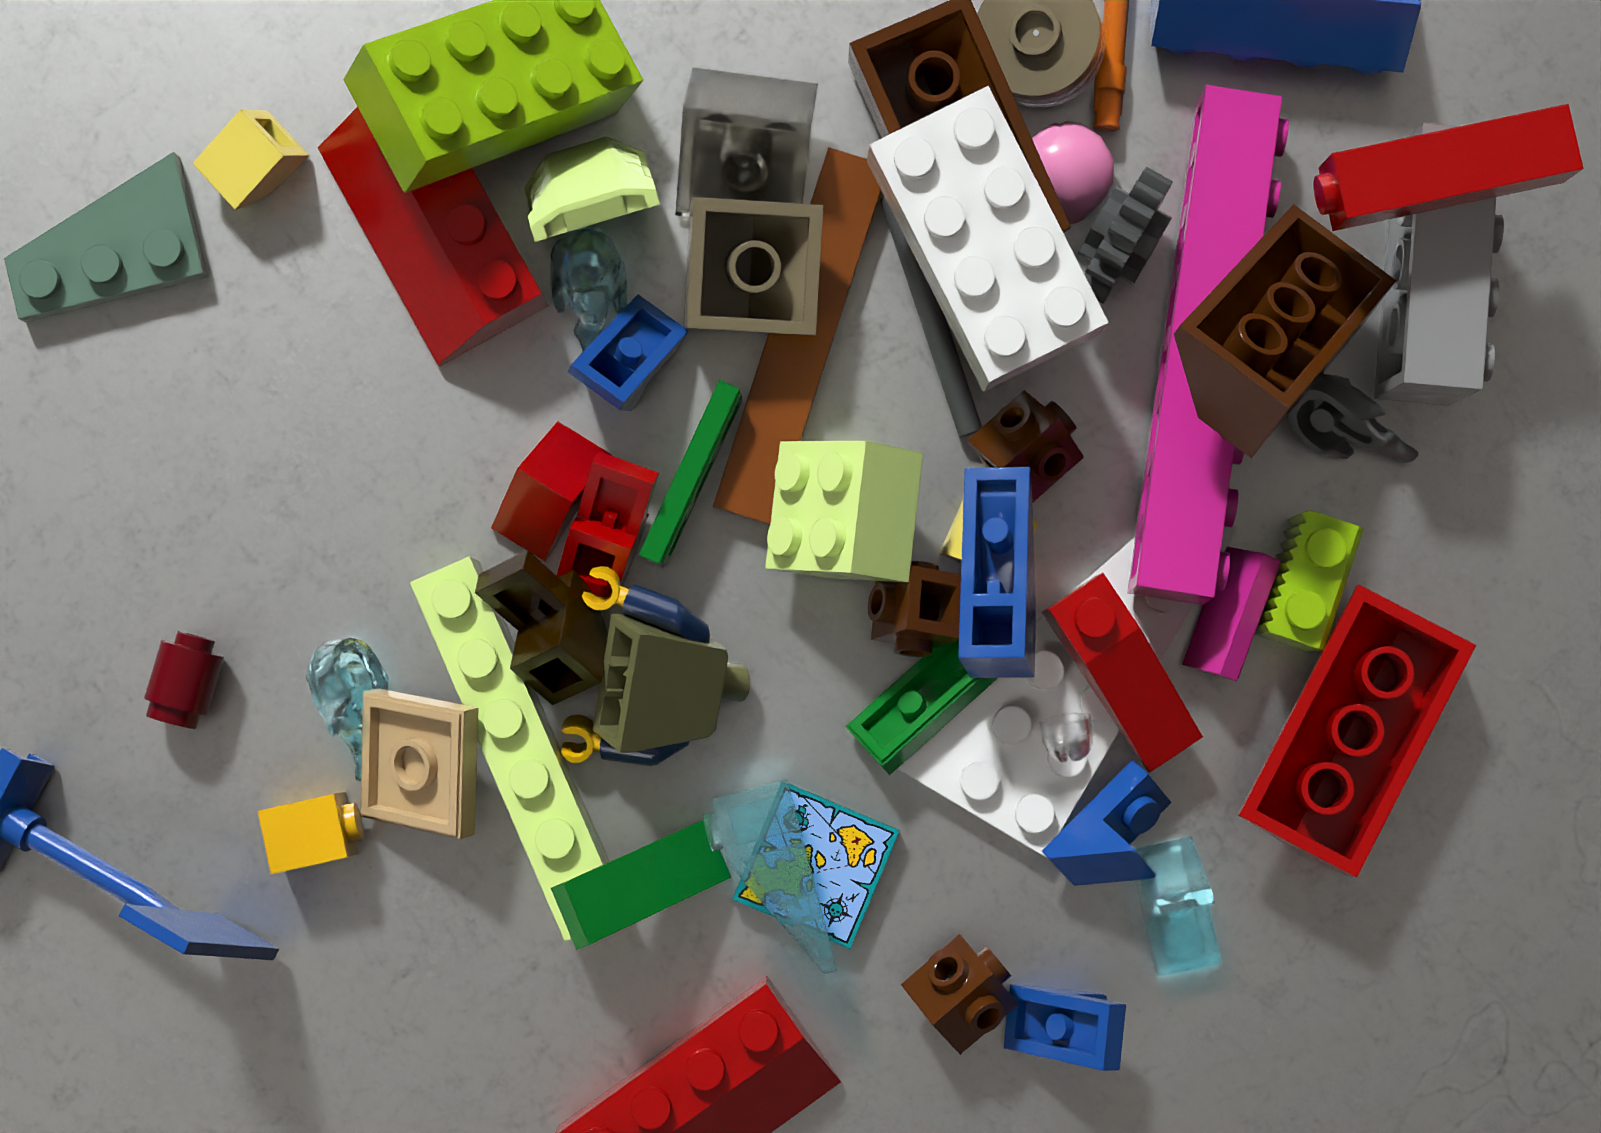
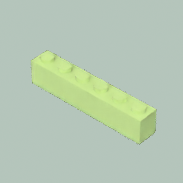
[410,556,609,941]

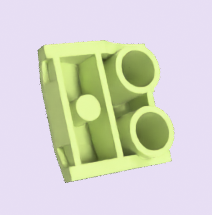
[524,136,660,242]

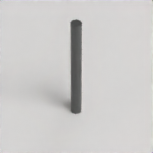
[880,197,982,438]

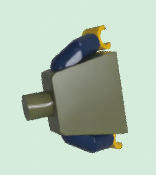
[561,566,750,766]

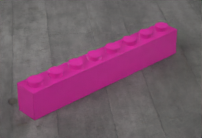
[1127,85,1289,605]

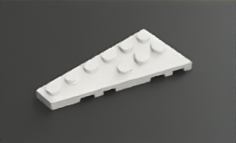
[898,525,1238,857]

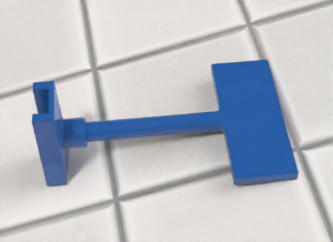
[0,748,279,960]

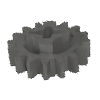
[1078,167,1173,304]

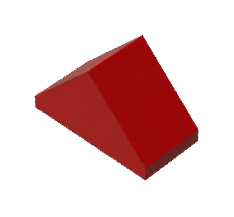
[491,421,612,562]

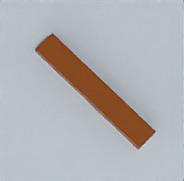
[713,147,881,526]

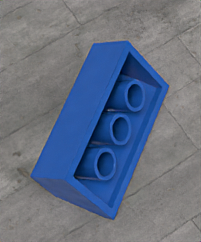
[1149,0,1421,74]

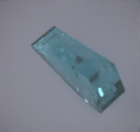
[703,778,837,974]

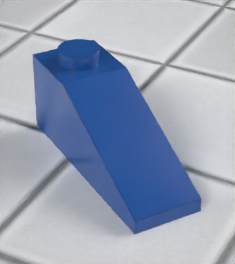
[958,467,1036,678]

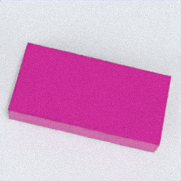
[1182,546,1281,681]

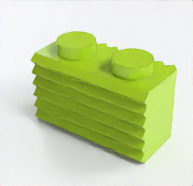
[1255,510,1364,653]

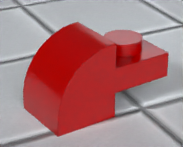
[556,451,659,598]

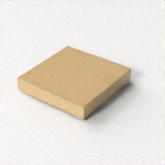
[360,688,478,839]

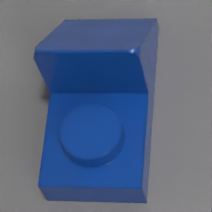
[568,294,688,411]
[1042,760,1172,886]
[1003,984,1126,1071]

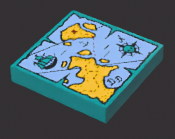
[732,780,900,949]

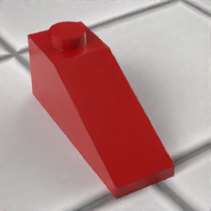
[1041,573,1203,773]

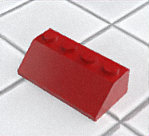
[317,107,549,367]
[1237,584,1477,878]
[555,976,841,1133]

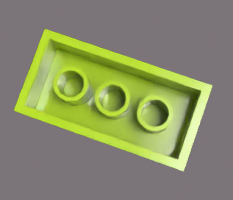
[343,0,644,193]

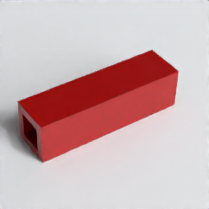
[1313,104,1584,231]

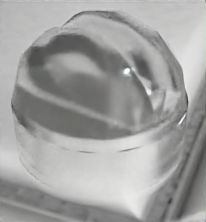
[1039,713,1094,762]

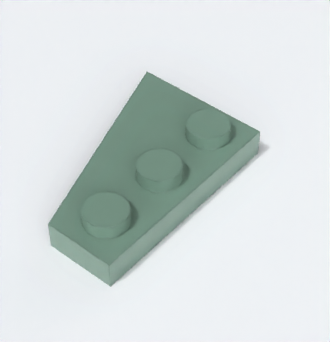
[4,152,209,323]

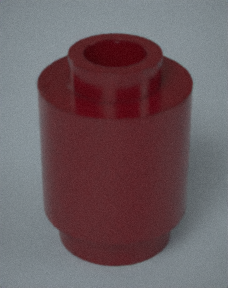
[144,631,224,729]

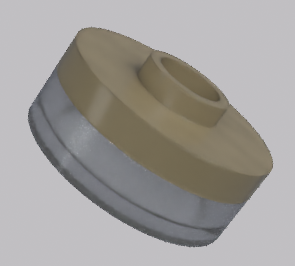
[977,0,1105,107]

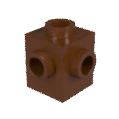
[967,390,1084,503]
[868,561,961,657]
[901,934,1019,1055]

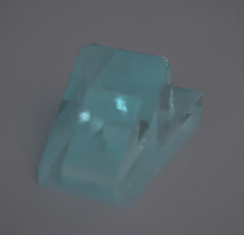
[1134,836,1222,977]

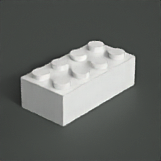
[867,86,1109,392]

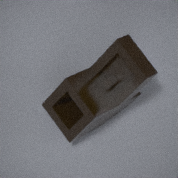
[475,550,607,705]

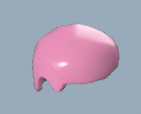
[1032,121,1114,224]

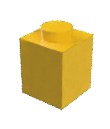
[258,792,364,874]

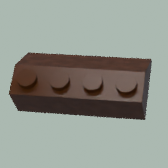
[848,0,1071,233]
[1174,204,1397,459]

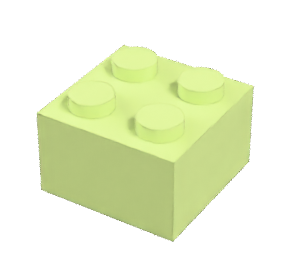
[765,441,923,582]

